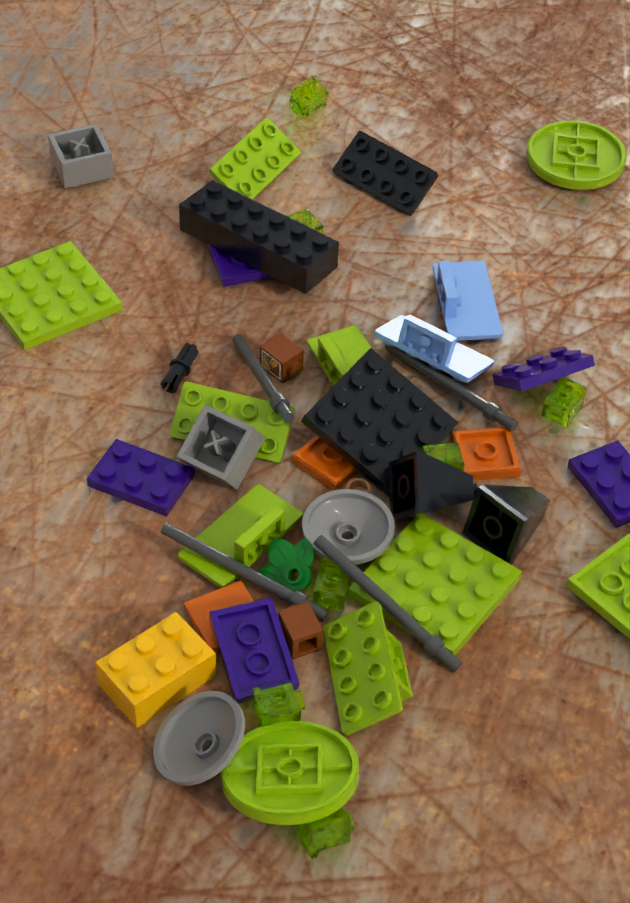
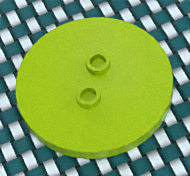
[526,120,627,190]
[221,721,360,825]

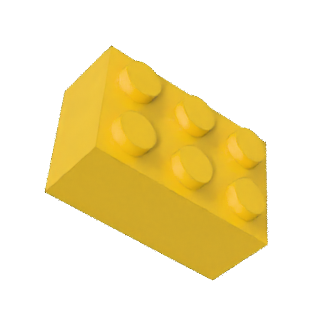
[95,612,217,728]

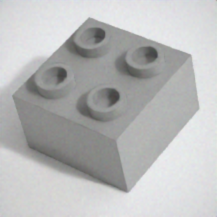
[48,124,113,188]
[176,404,265,490]

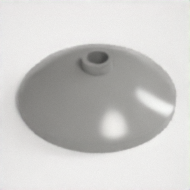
[302,489,395,564]
[153,691,245,786]

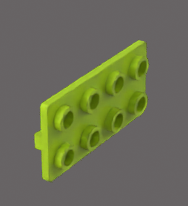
[209,117,301,199]
[307,325,372,386]
[169,381,295,464]
[178,484,303,588]
[323,601,413,736]

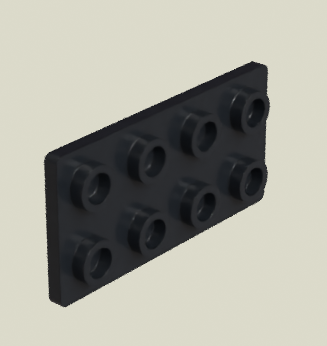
[332,131,439,216]

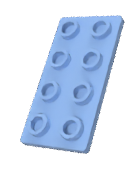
[433,261,503,341]
[374,315,494,382]

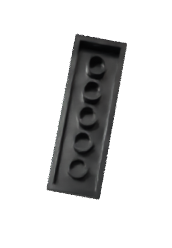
[179,180,339,294]

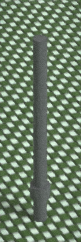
[233,334,294,423]
[385,345,518,431]
[161,522,329,621]
[314,535,462,673]

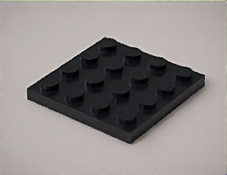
[301,348,458,497]

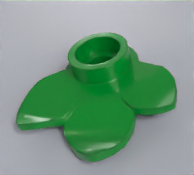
[258,538,315,592]

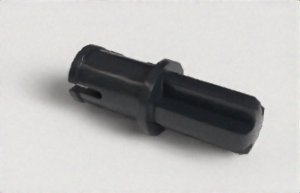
[160,343,198,393]

